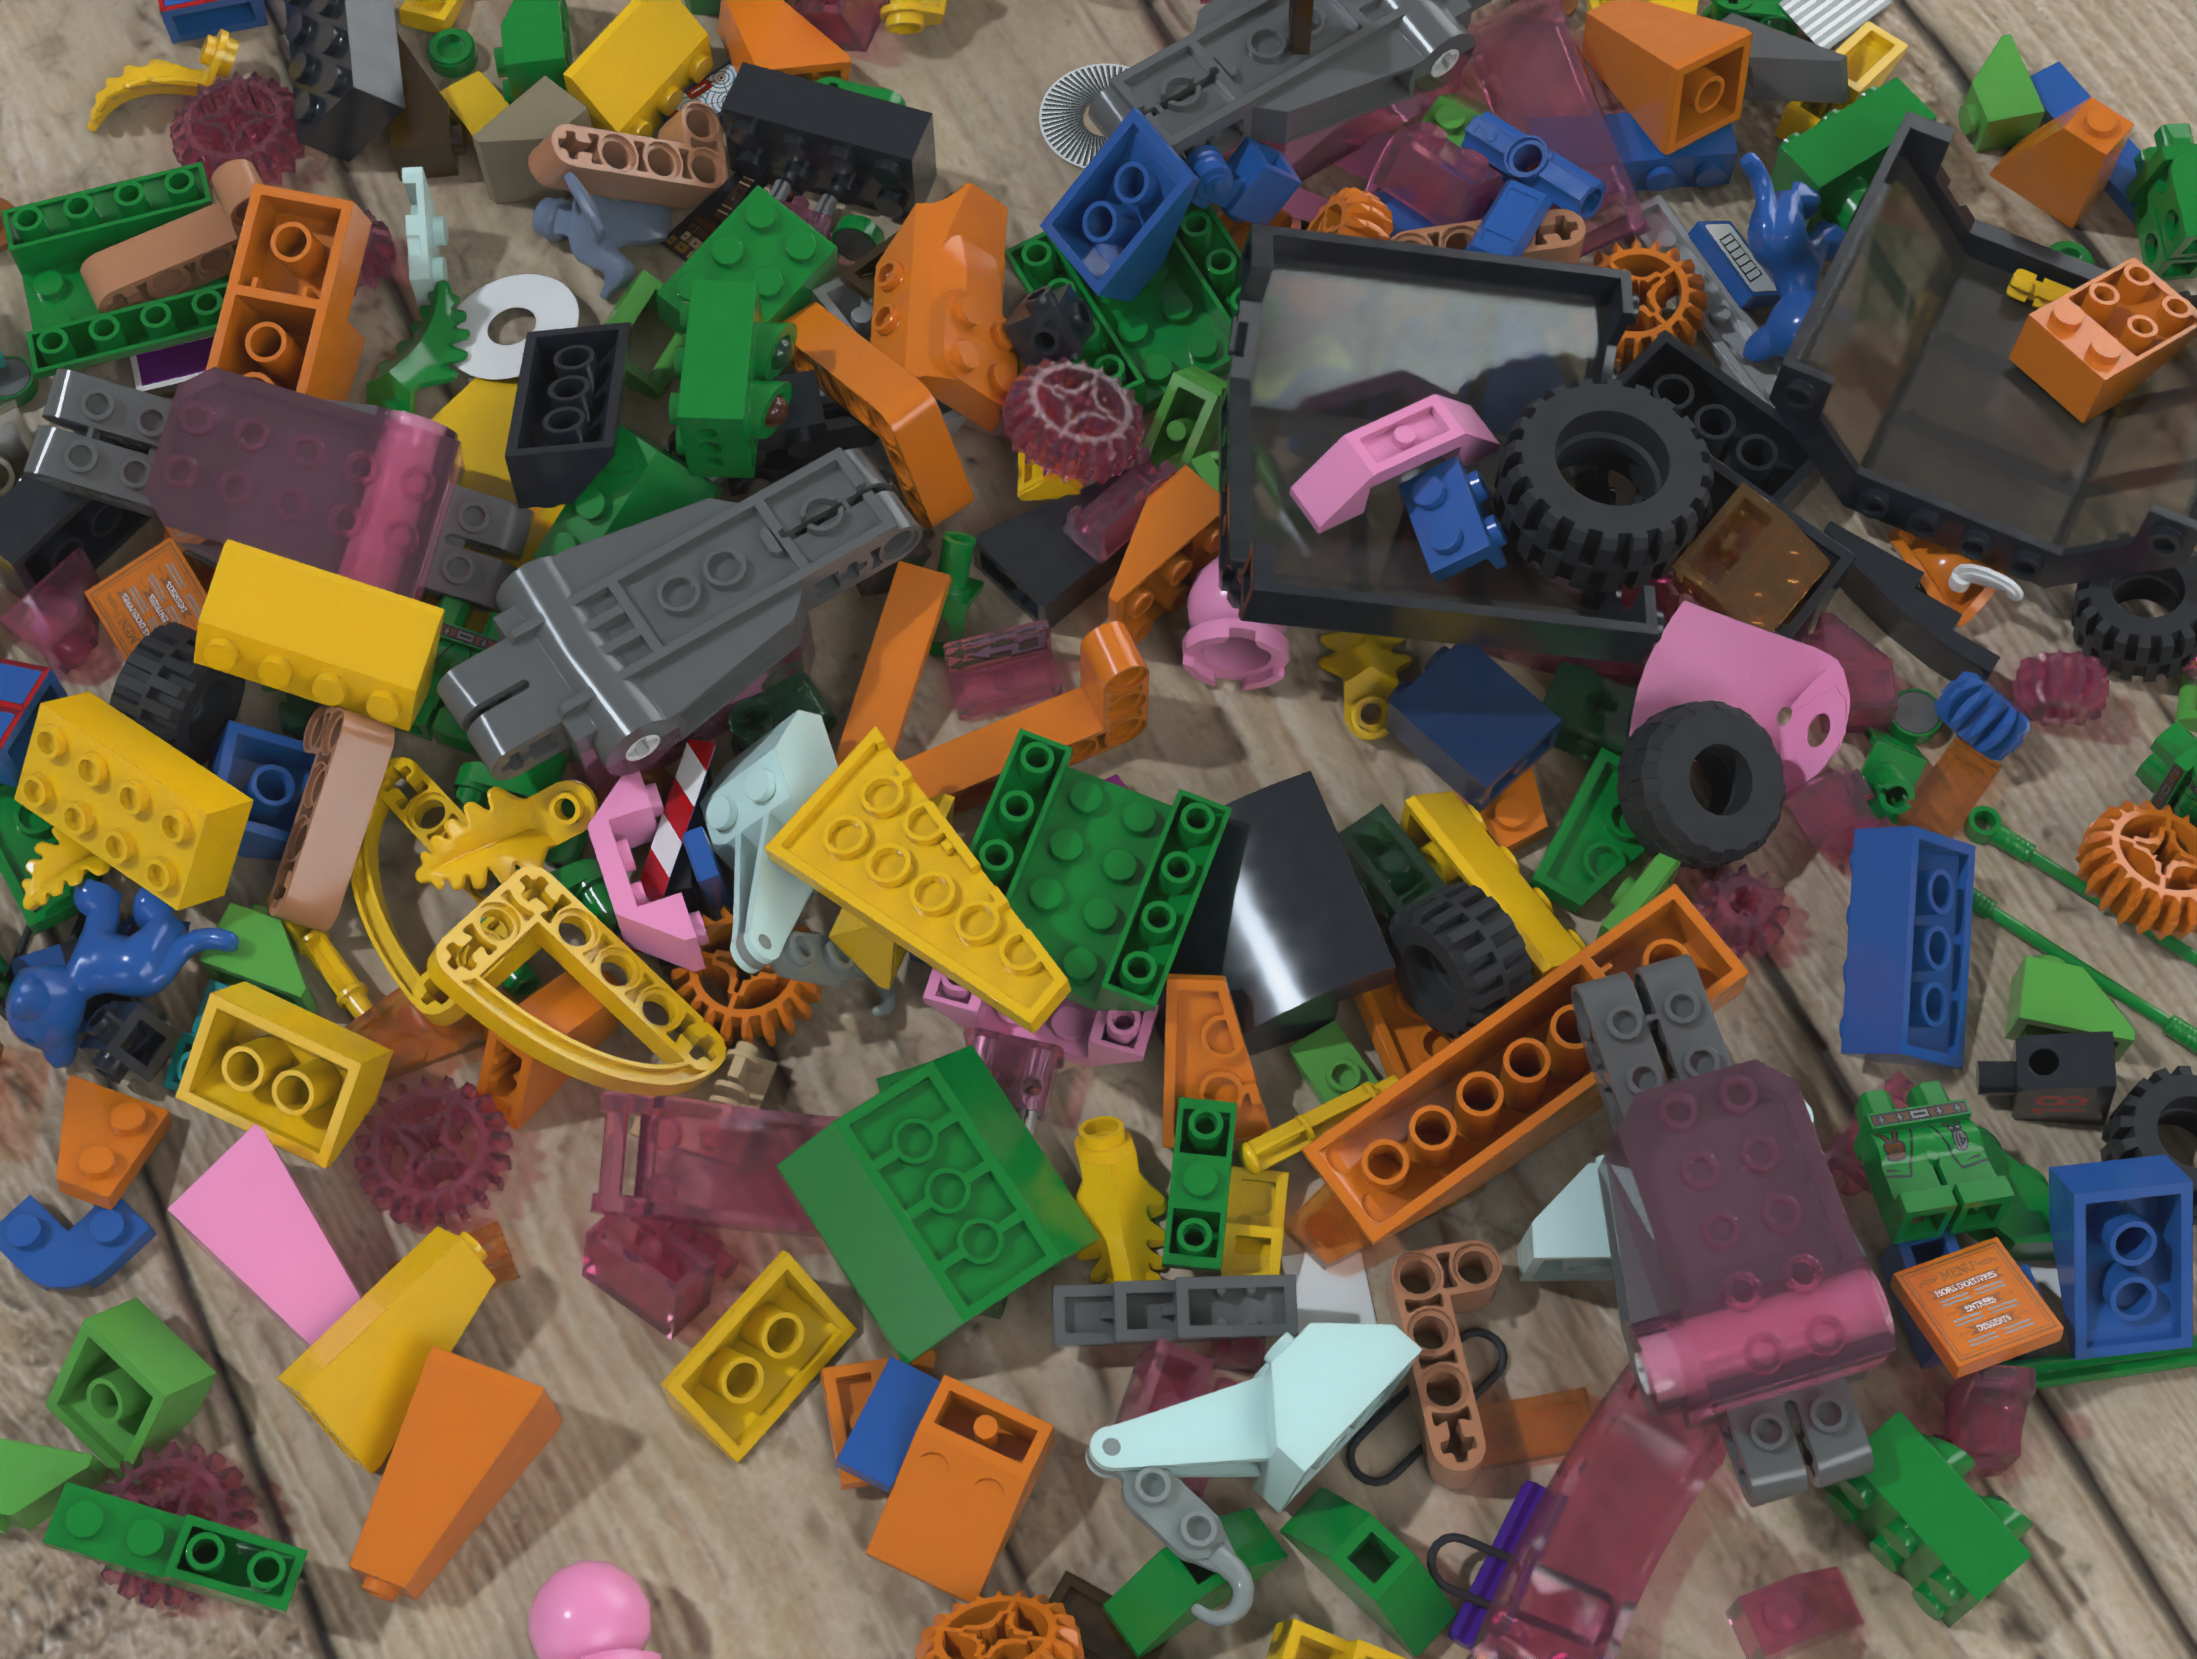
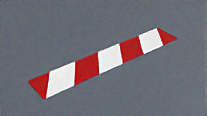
[619,739,716,953]

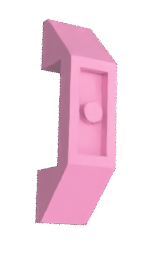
[1289,394,1500,534]
[587,764,710,972]
[923,968,1159,1067]

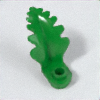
[366,280,470,419]

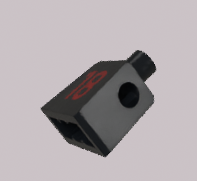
[1976,1031,2117,1125]

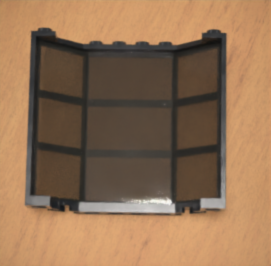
[1769,111,2197,588]
[1219,223,1664,664]

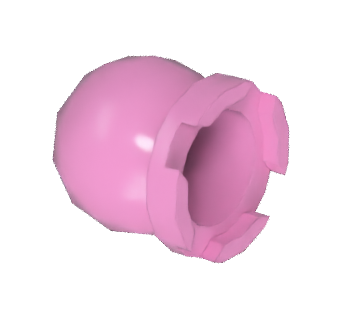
[1182,556,1290,690]
[528,1560,662,1659]

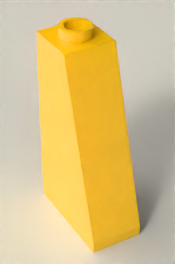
[277,1226,496,1475]

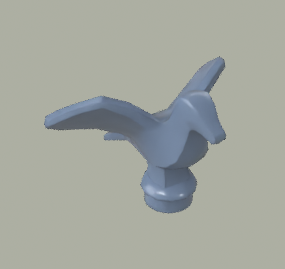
[533,171,671,300]

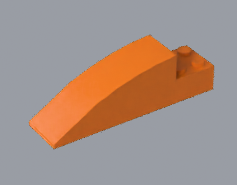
[162,183,372,587]
[1302,884,1750,1246]

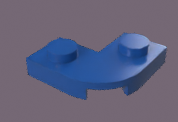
[0,1194,157,1291]

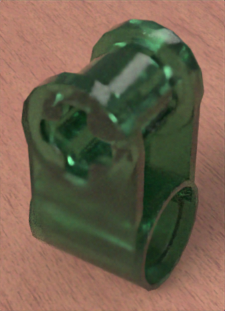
[729,673,837,757]

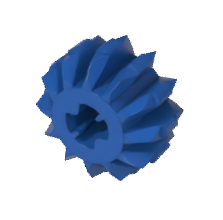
[1934,671,2031,761]

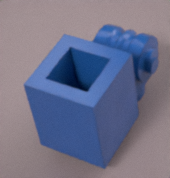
[1185,136,1302,225]

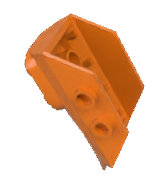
[870,183,1018,433]

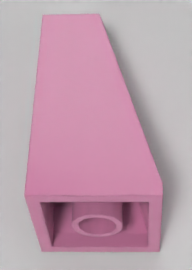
[167,1123,363,1348]

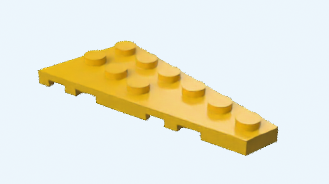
[764,726,1071,1034]

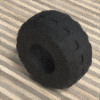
[1616,700,1786,869]

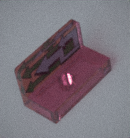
[943,619,1063,720]

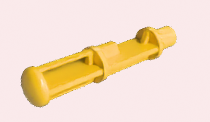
[266,894,378,1026]
[1239,1075,1399,1175]

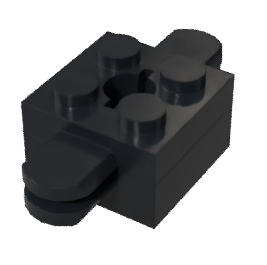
[667,370,879,496]

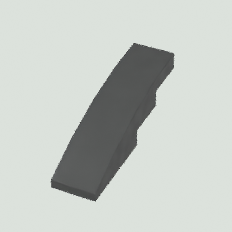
[1051,1274,1298,1348]

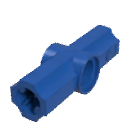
[1461,111,1607,221]

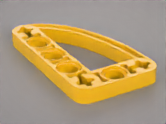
[350,756,555,1026]
[427,866,726,1096]

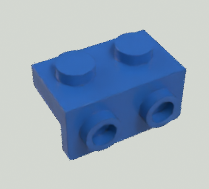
[1398,456,1508,582]

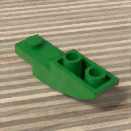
[42,1482,308,1613]

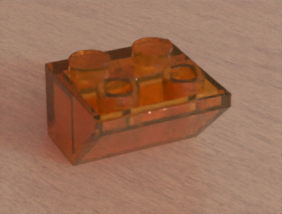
[1672,482,1830,633]

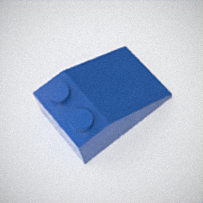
[1040,108,1199,302]
[207,720,315,861]
[2049,1155,2193,1360]

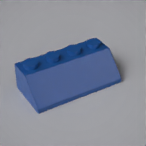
[1839,826,1976,1069]

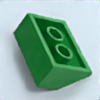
[532,423,724,560]

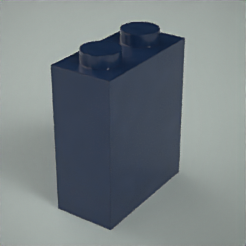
[1385,644,1562,813]

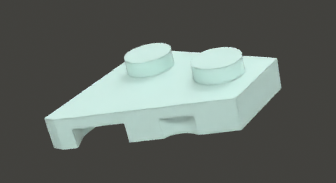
[402,167,449,309]

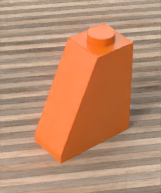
[717,0,852,81]
[1990,97,2134,229]
[475,969,622,1131]

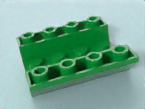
[1,162,230,380]
[1005,201,1282,413]
[969,728,1232,1011]
[776,1045,1100,1364]

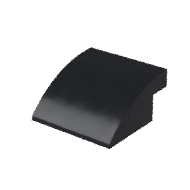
[1154,771,1396,1056]

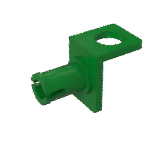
[929,531,984,658]
[1845,726,1927,825]

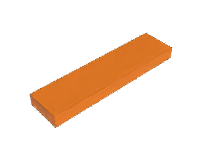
[835,561,952,766]

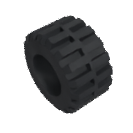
[2071,535,2197,683]
[109,622,246,765]
[1386,882,1534,1040]
[2100,1066,2197,1225]

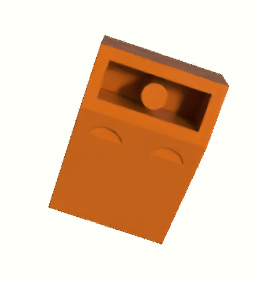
[2008,257,2197,424]
[1108,464,1219,645]
[866,1374,1055,1604]

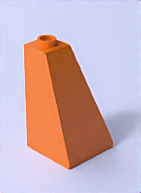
[1582,0,1753,155]
[349,1346,563,1603]

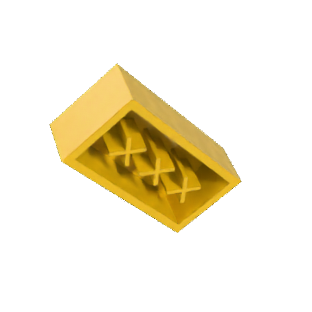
[14,691,254,911]

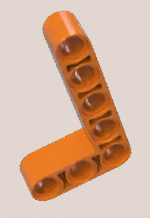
[780,301,974,530]
[903,621,1149,816]

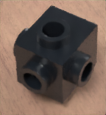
[1004,284,1094,371]
[79,998,183,1084]

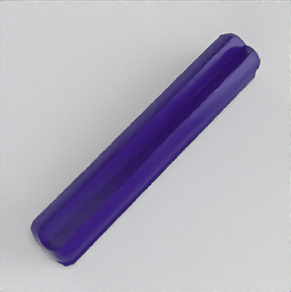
[1448,1480,1553,1651]

